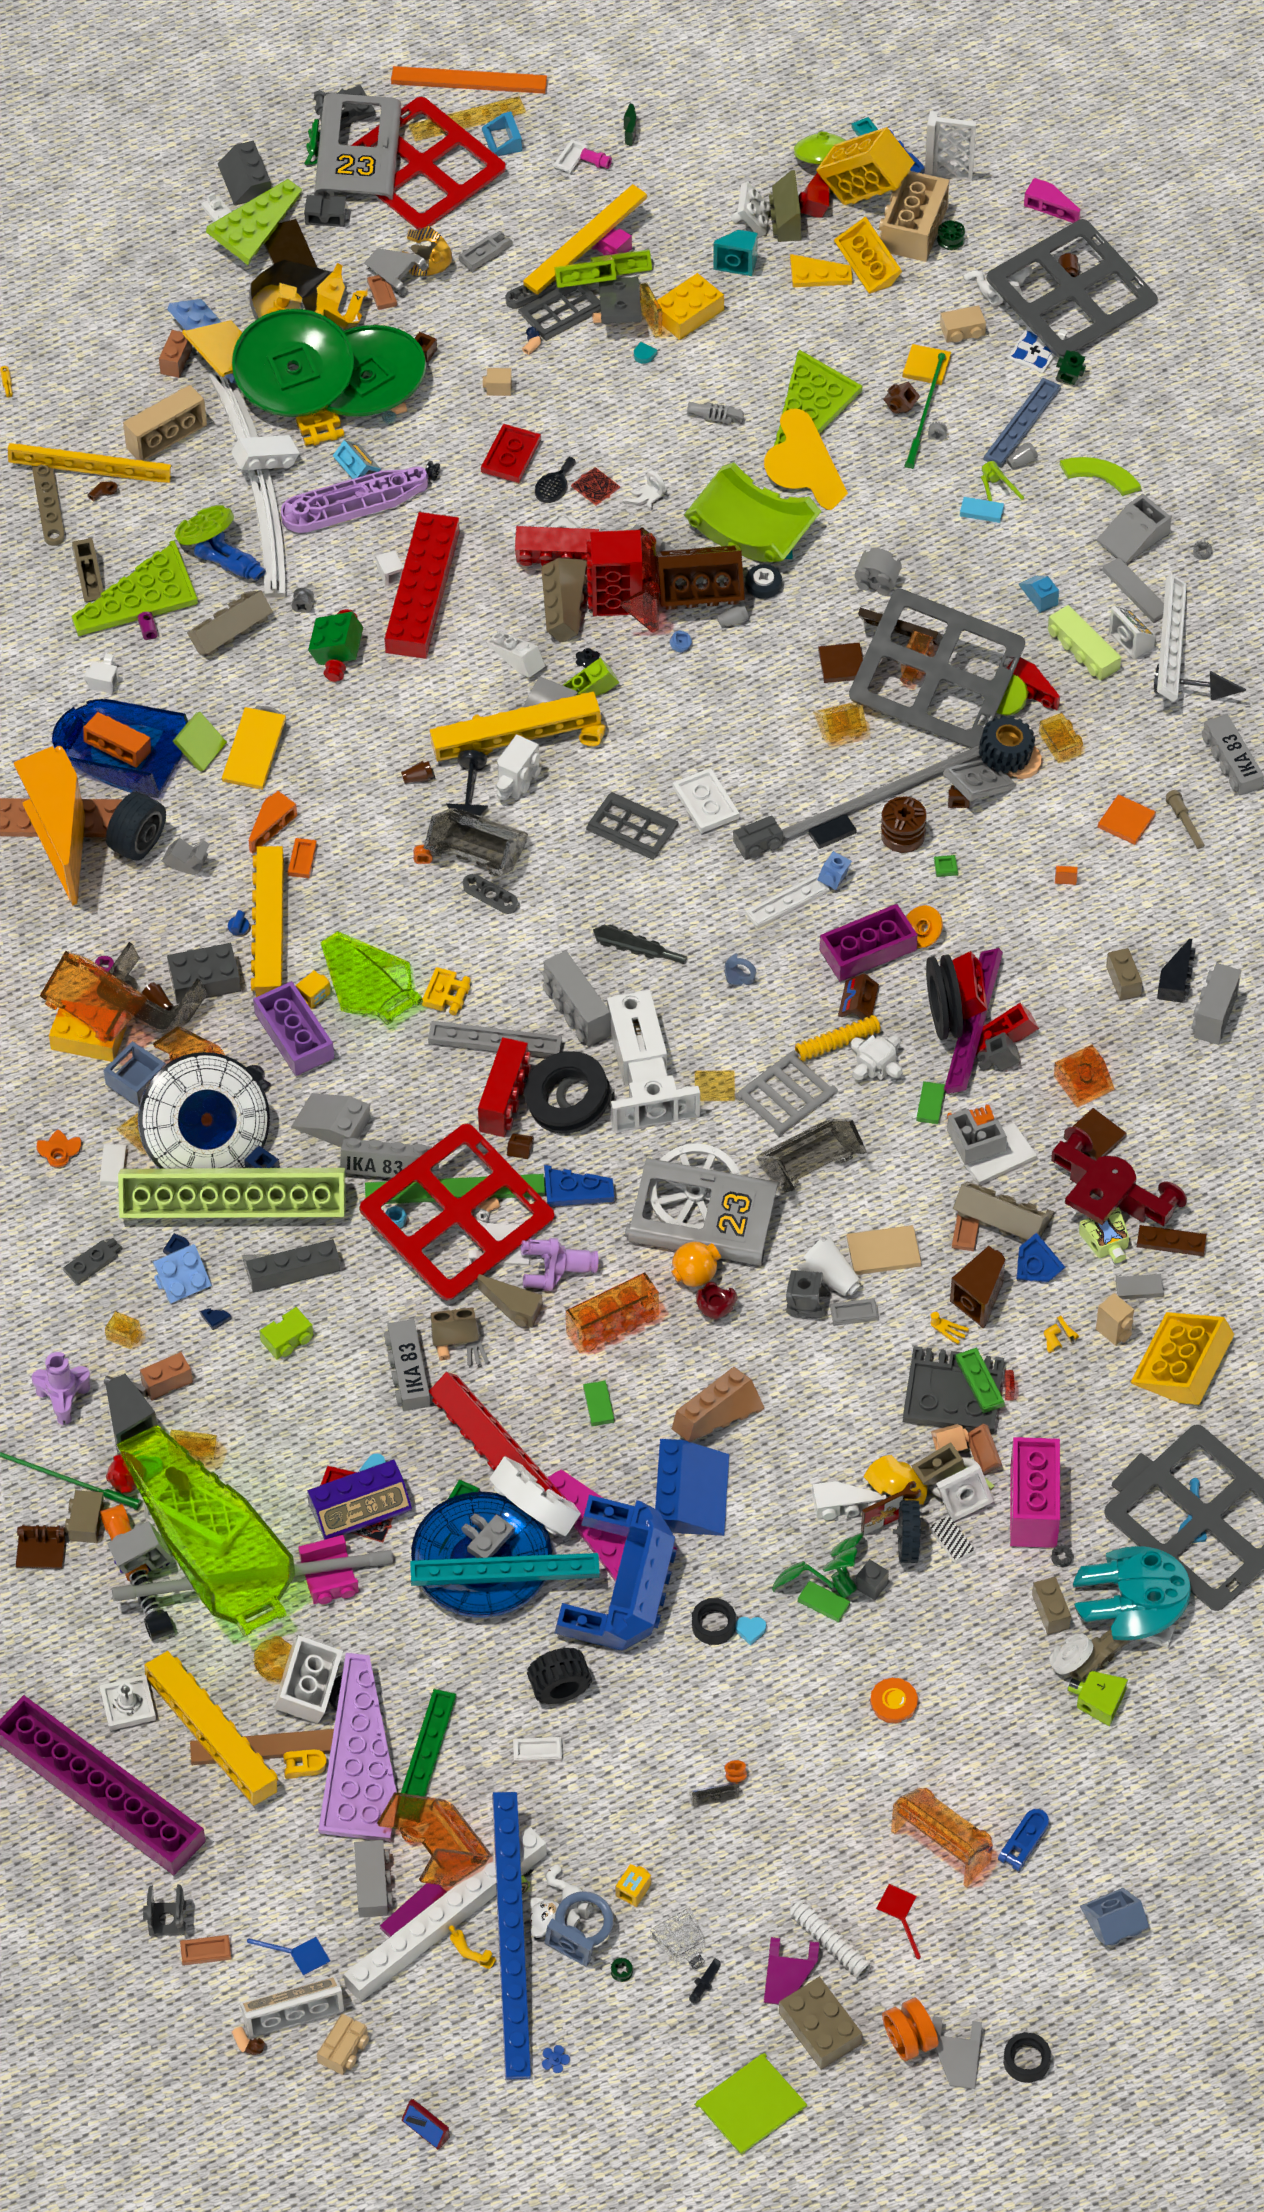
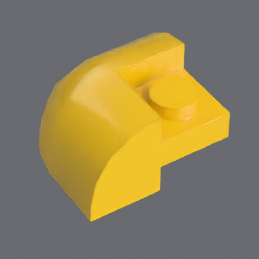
[863,1455,928,1505]

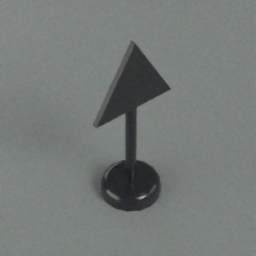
[1154,664,1246,700]
[446,750,488,837]

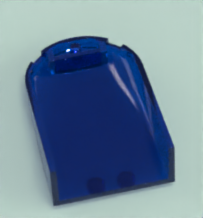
[52,699,188,798]

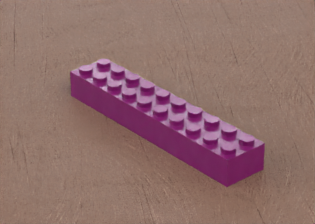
[0,1695,206,1876]

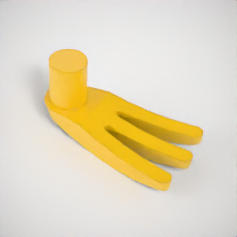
[930,1312,969,1345]

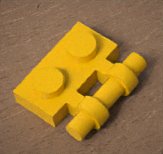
[295,409,344,446]
[422,967,471,1015]

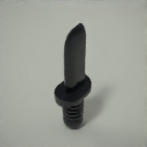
[689,1958,721,2003]

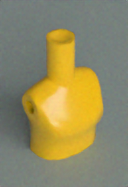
[579,716,606,746]

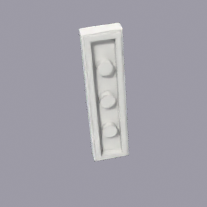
[746,874,830,929]

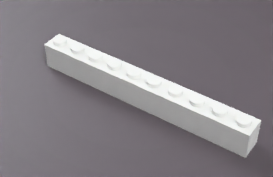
[344,1827,547,2003]

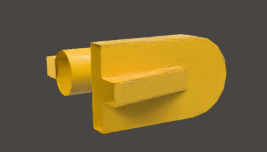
[1044,1315,1079,1353]

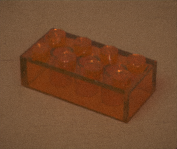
[565,1272,659,1354]

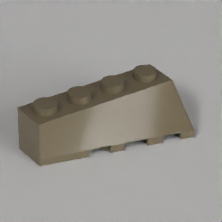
[541,558,587,642]
[187,590,273,656]
[953,1181,1055,1243]

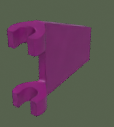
[764,1937,820,2005]

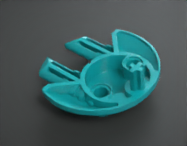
[1073,1546,1191,1640]

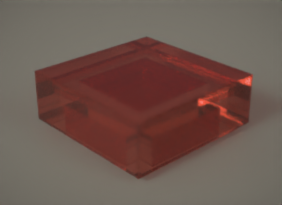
[1004,1370,1015,1401]

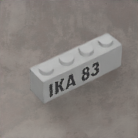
[1202,714,1264,796]
[340,1138,432,1178]
[384,1319,430,1411]

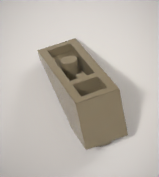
[72,538,104,602]
[477,1274,543,1328]

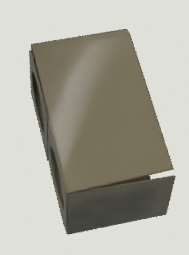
[430,1307,479,1346]

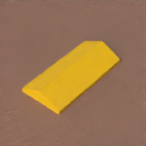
[834,216,902,294]

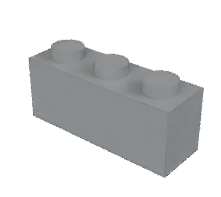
[354,1840,392,1918]

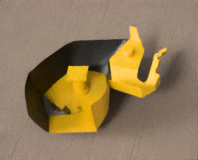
[249,260,368,329]

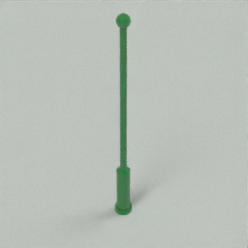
[904,353,946,469]
[0,1452,142,1511]

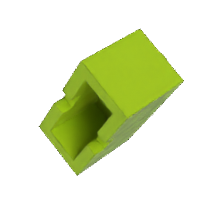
[259,1307,314,1360]

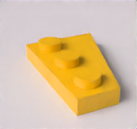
[790,254,852,287]

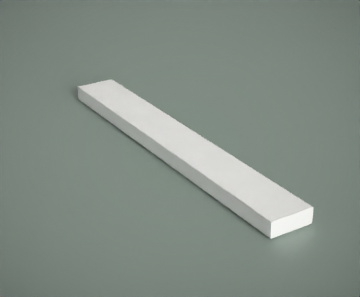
[1157,574,1187,702]

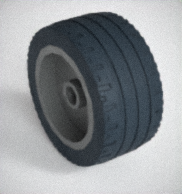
[106,792,166,861]

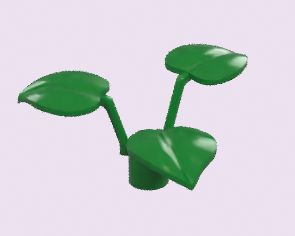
[772,1532,864,1598]

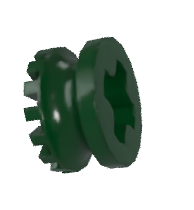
[611,1958,633,1982]

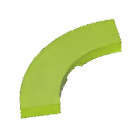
[1059,457,1141,496]

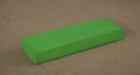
[955,1347,1005,1413]

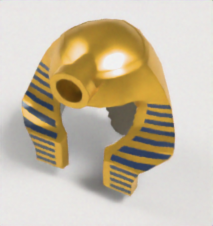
[402,226,452,276]

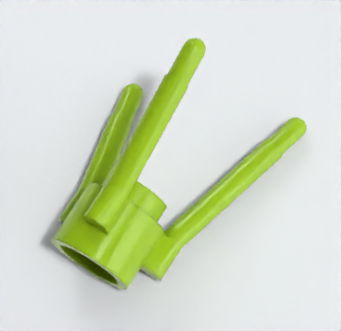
[981,461,1024,501]

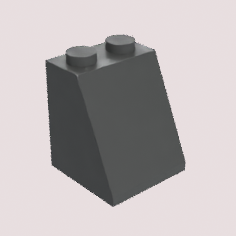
[106,1373,159,1455]

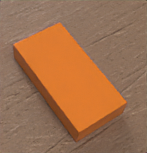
[288,838,317,878]

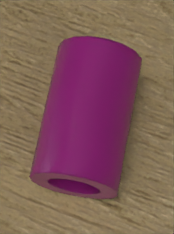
[137,612,158,640]

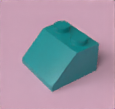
[713,230,758,276]

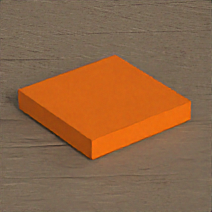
[1097,794,1156,845]

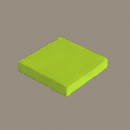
[173,711,227,771]

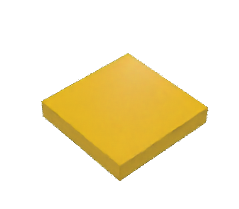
[902,344,951,385]

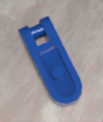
[998,1809,1049,1872]

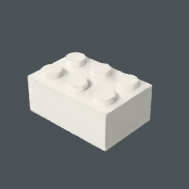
[273,1635,343,1724]

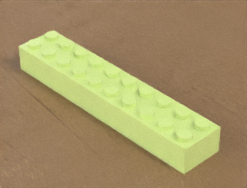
[118,1168,346,1218]

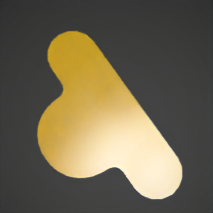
[764,409,848,510]

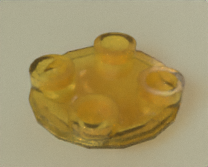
[253,1636,292,1682]

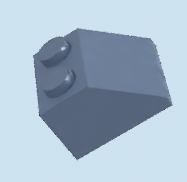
[1080,1888,1149,1945]

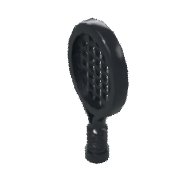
[535,456,576,503]

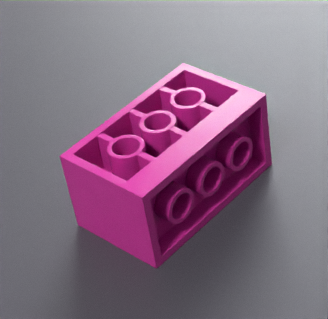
[1010,1437,1060,1548]

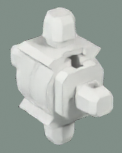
[851,1035,903,1080]

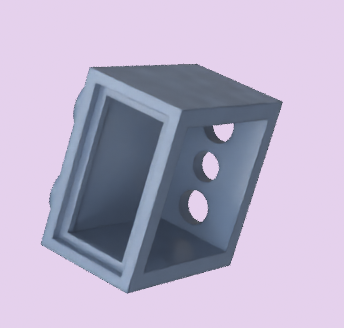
[103,1041,166,1107]

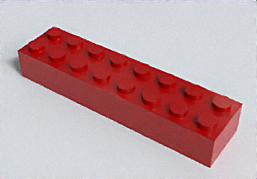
[384,512,460,659]

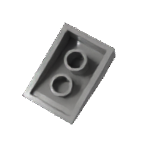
[291,1093,371,1147]

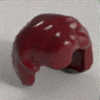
[696,1282,738,1320]

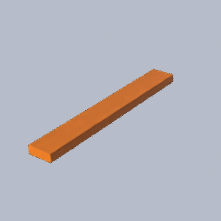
[391,66,547,94]

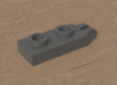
[63,1238,123,1286]

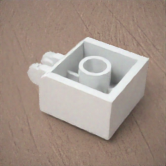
[496,734,541,800]

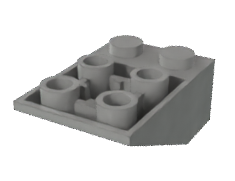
[1097,494,1172,564]

